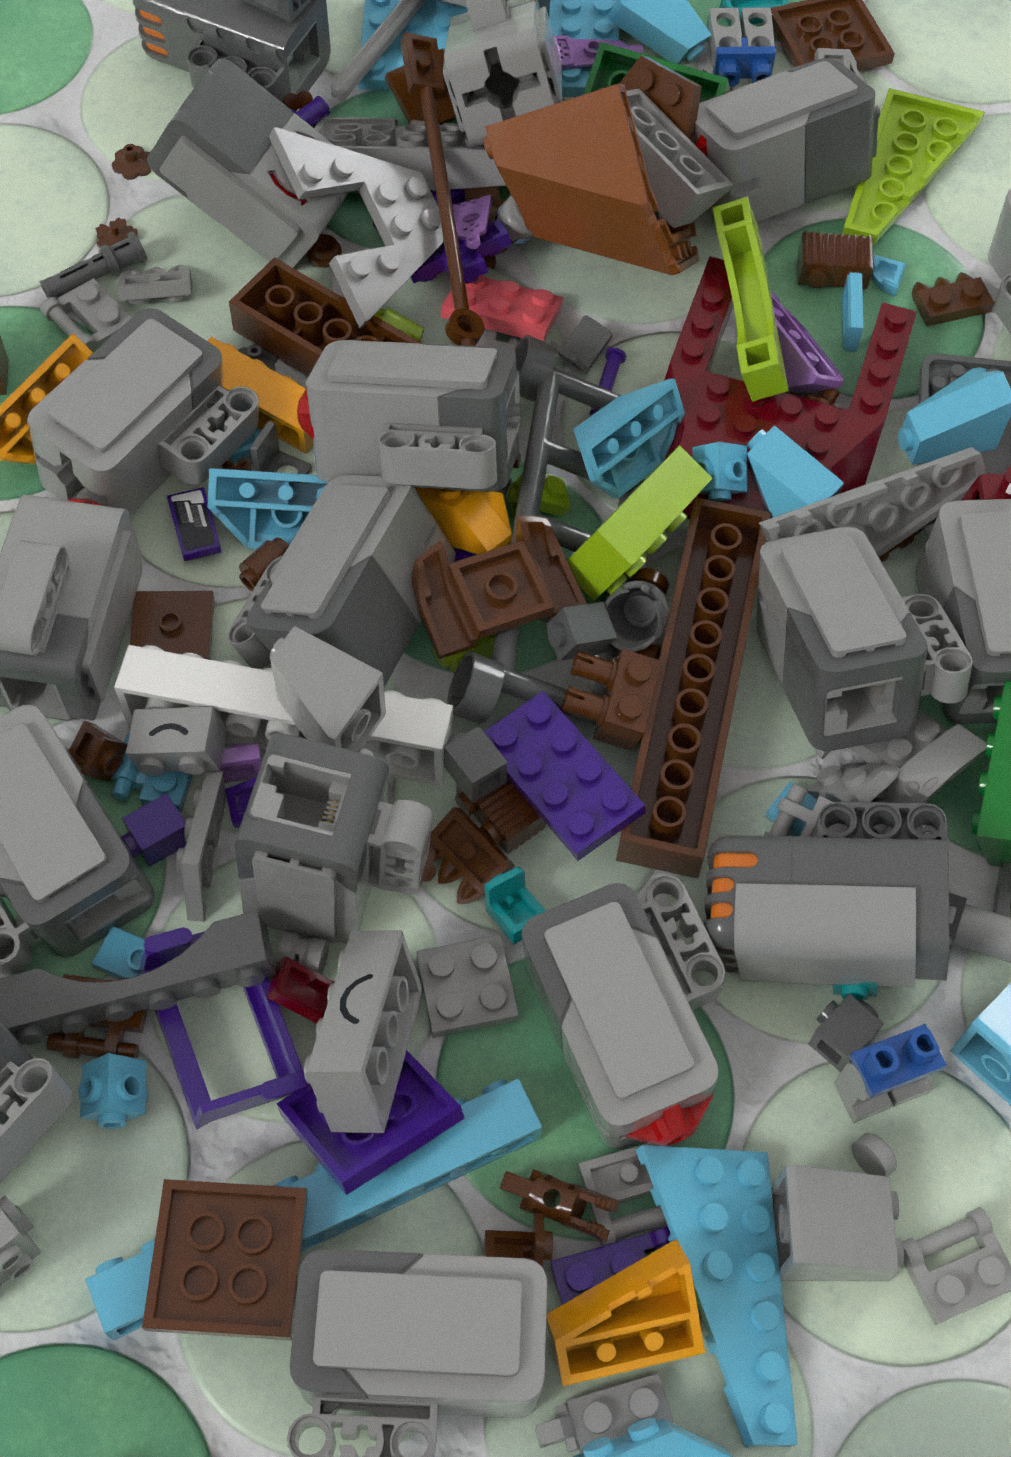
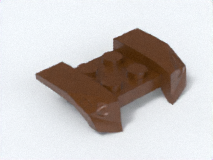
[411,516,587,659]

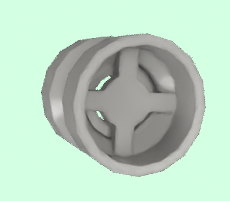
[275,931,329,975]

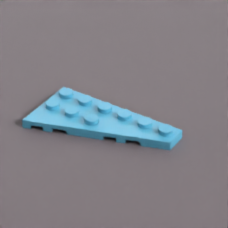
[635,1145,798,1447]

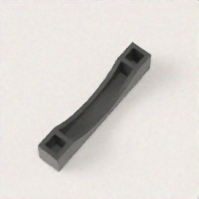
[0,910,276,1045]

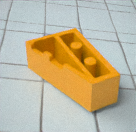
[546,1239,705,1386]

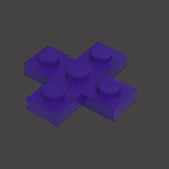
[410,219,512,284]

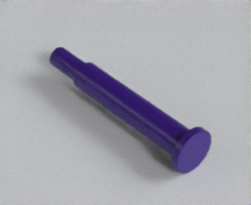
[589,348,627,417]

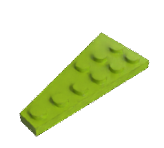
[842,88,985,245]

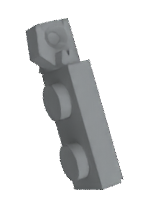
[535,1373,674,1453]

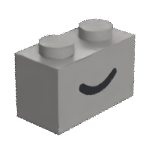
[126,706,227,776]

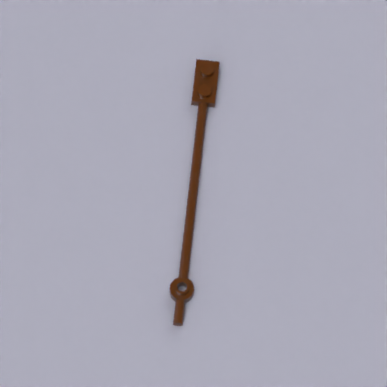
[401,32,485,346]

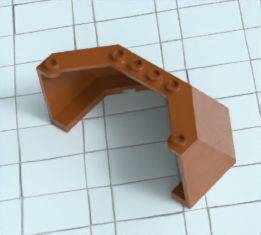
[484,84,699,275]

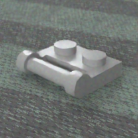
[40,278,131,353]
[578,1143,667,1246]
[902,1207,1011,1326]

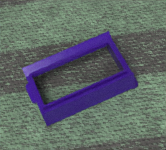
[140,927,308,1130]

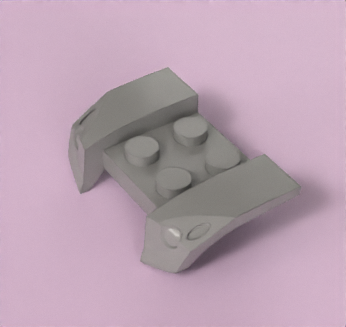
[814,710,987,803]

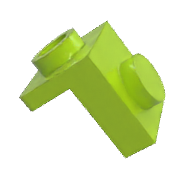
[508,473,571,518]

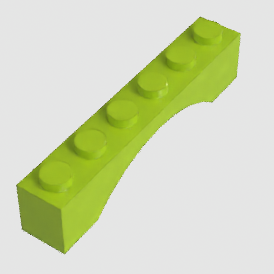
[713,196,789,402]

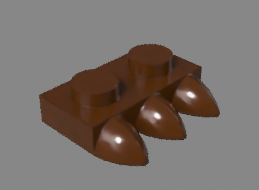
[912,272,994,326]
[430,807,515,904]

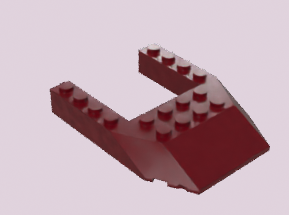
[664,256,917,542]

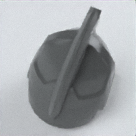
[604,581,669,652]

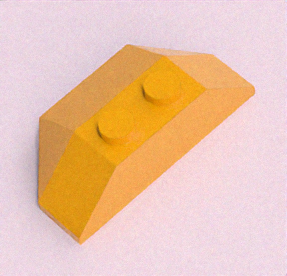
[0,333,93,465]
[414,487,512,555]

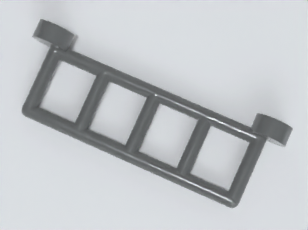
[447,335,644,725]

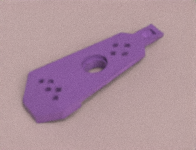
[554,35,643,70]
[452,195,492,249]

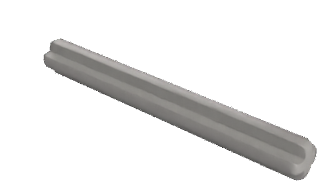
[330,0,424,101]

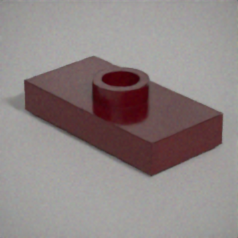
[267,956,335,1024]

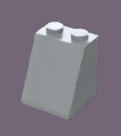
[270,626,386,752]
[771,1165,904,1281]

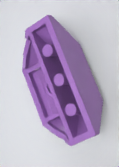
[770,292,844,394]

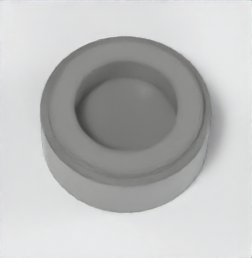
[852,1133,897,1177]

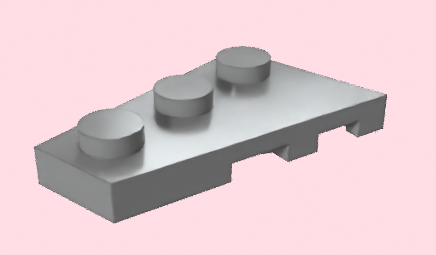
[175,771,226,922]

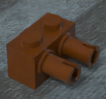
[561,649,661,751]

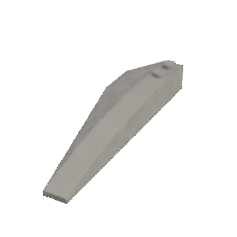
[314,117,506,194]

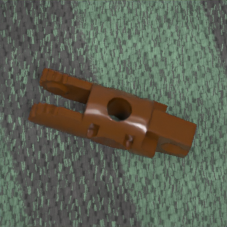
[500,1169,620,1242]

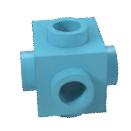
[692,442,747,502]
[78,1053,148,1129]

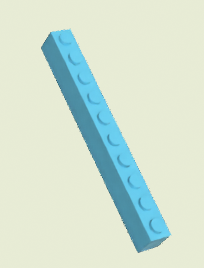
[85,1078,542,1341]

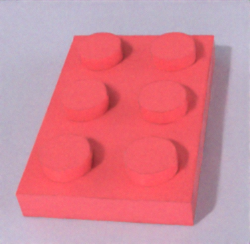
[441,275,563,342]

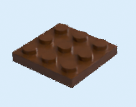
[771,0,895,71]
[142,1179,308,1341]

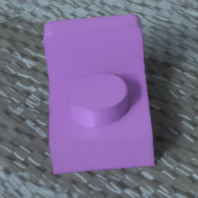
[220,743,262,783]

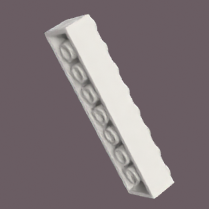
[114,645,453,786]

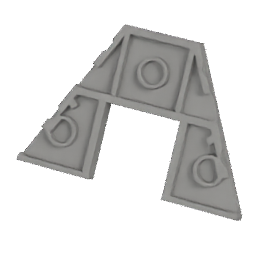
[269,127,444,328]

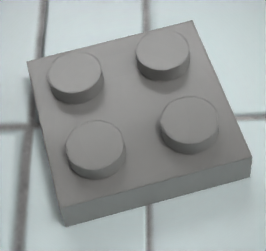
[416,935,519,1038]

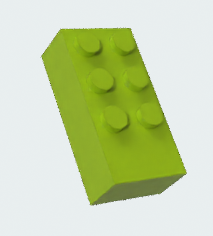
[567,445,713,600]

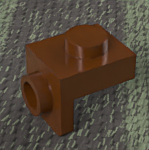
[69,721,127,781]
[484,1213,553,1268]

